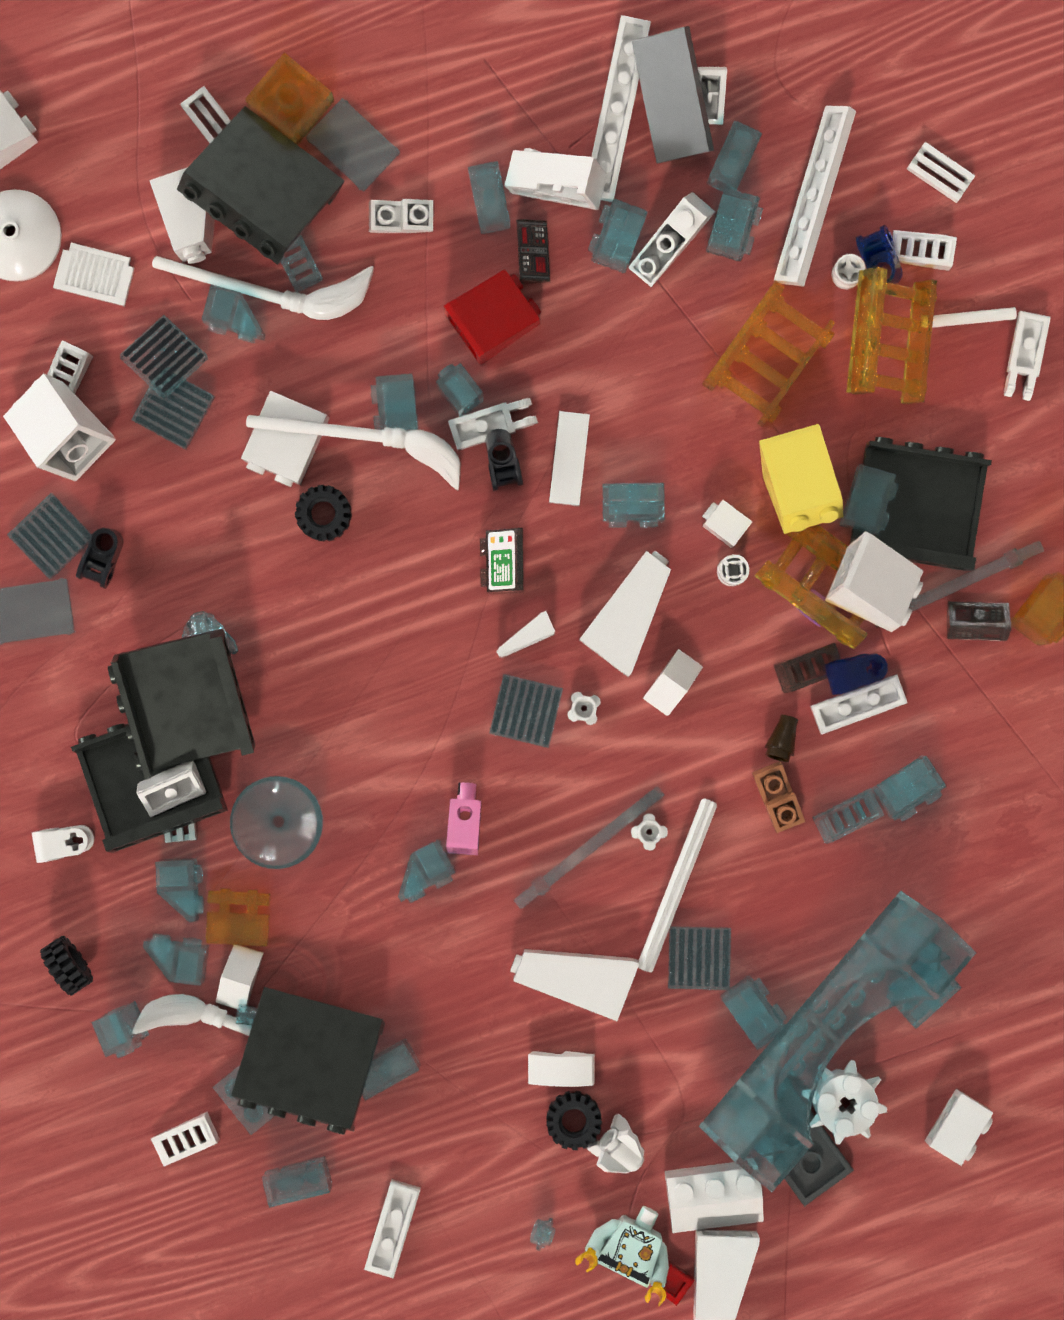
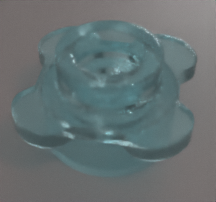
[530,1218,555,1251]

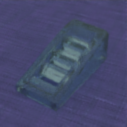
[281,234,324,293]
[813,788,884,844]

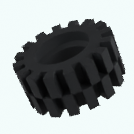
[295,485,352,542]
[40,936,93,996]
[546,1091,602,1150]

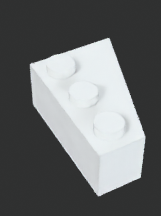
[504,148,607,210]

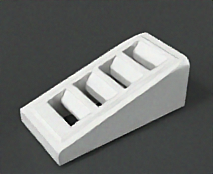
[888,230,957,271]
[47,340,93,394]
[497,611,555,658]
[151,1112,220,1166]

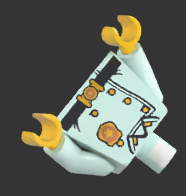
[575,1206,669,1306]

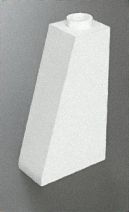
[579,551,671,677]
[510,949,640,1021]
[693,1229,760,1320]

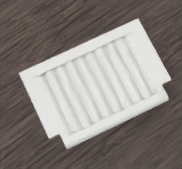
[53,242,135,307]

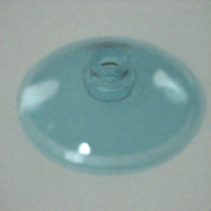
[230,776,323,869]

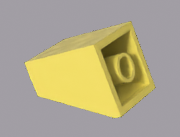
[759,424,844,534]

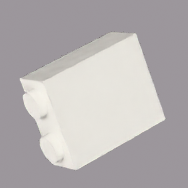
[241,391,330,487]

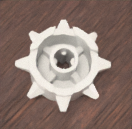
[803,1060,887,1145]

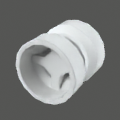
[831,254,866,290]
[716,554,750,586]

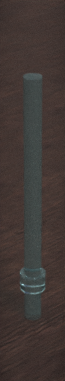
[874,540,1044,628]
[514,786,665,909]

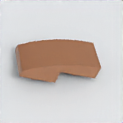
[752,761,805,833]

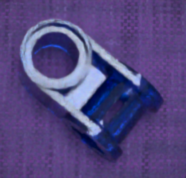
[856,225,903,287]
[824,654,888,695]

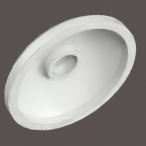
[0,189,62,282]

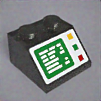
[480,528,524,594]

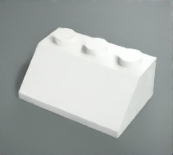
[664,1159,764,1233]

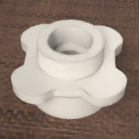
[568,692,601,725]
[631,814,668,851]

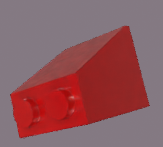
[443,269,542,366]

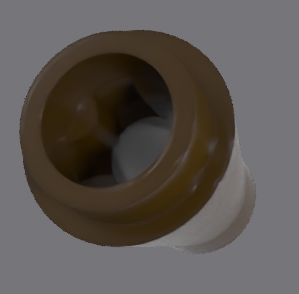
[765,715,798,762]

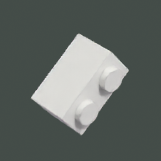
[925,1089,993,1166]

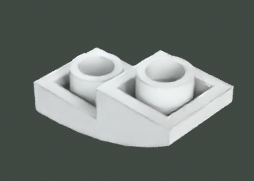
[369,199,433,233]
[528,1051,595,1087]

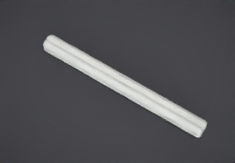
[638,798,717,972]

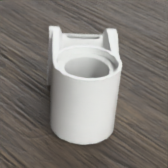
[31,825,95,863]

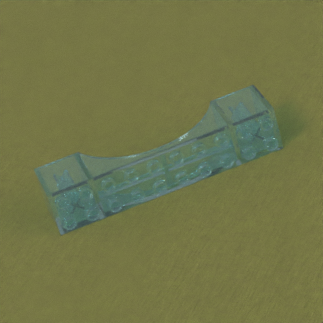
[699,891,976,1192]

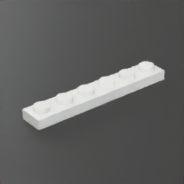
[591,15,651,202]
[774,106,856,286]

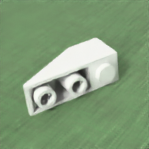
[628,192,716,287]

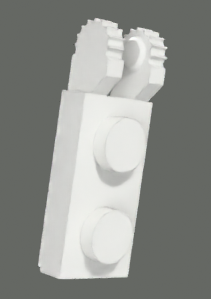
[1004,311,1051,401]
[448,398,538,451]

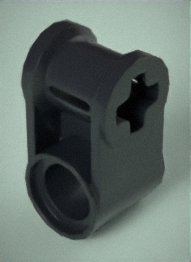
[485,429,523,491]
[76,528,124,589]

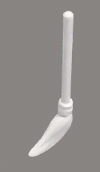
[152,256,374,320]
[246,415,461,490]
[132,994,253,1036]

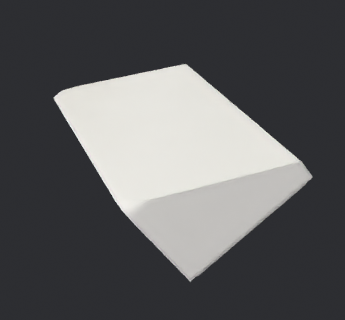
[136,761,206,818]

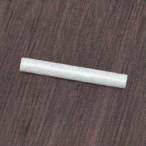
[923,307,1017,328]

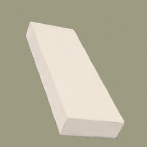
[549,411,590,506]
[810,674,908,735]
[364,1179,421,1278]

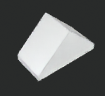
[698,67,727,125]
[643,649,703,716]
[216,944,264,1012]

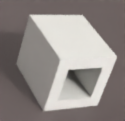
[702,500,752,548]

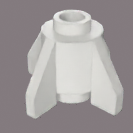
[587,1113,644,1174]

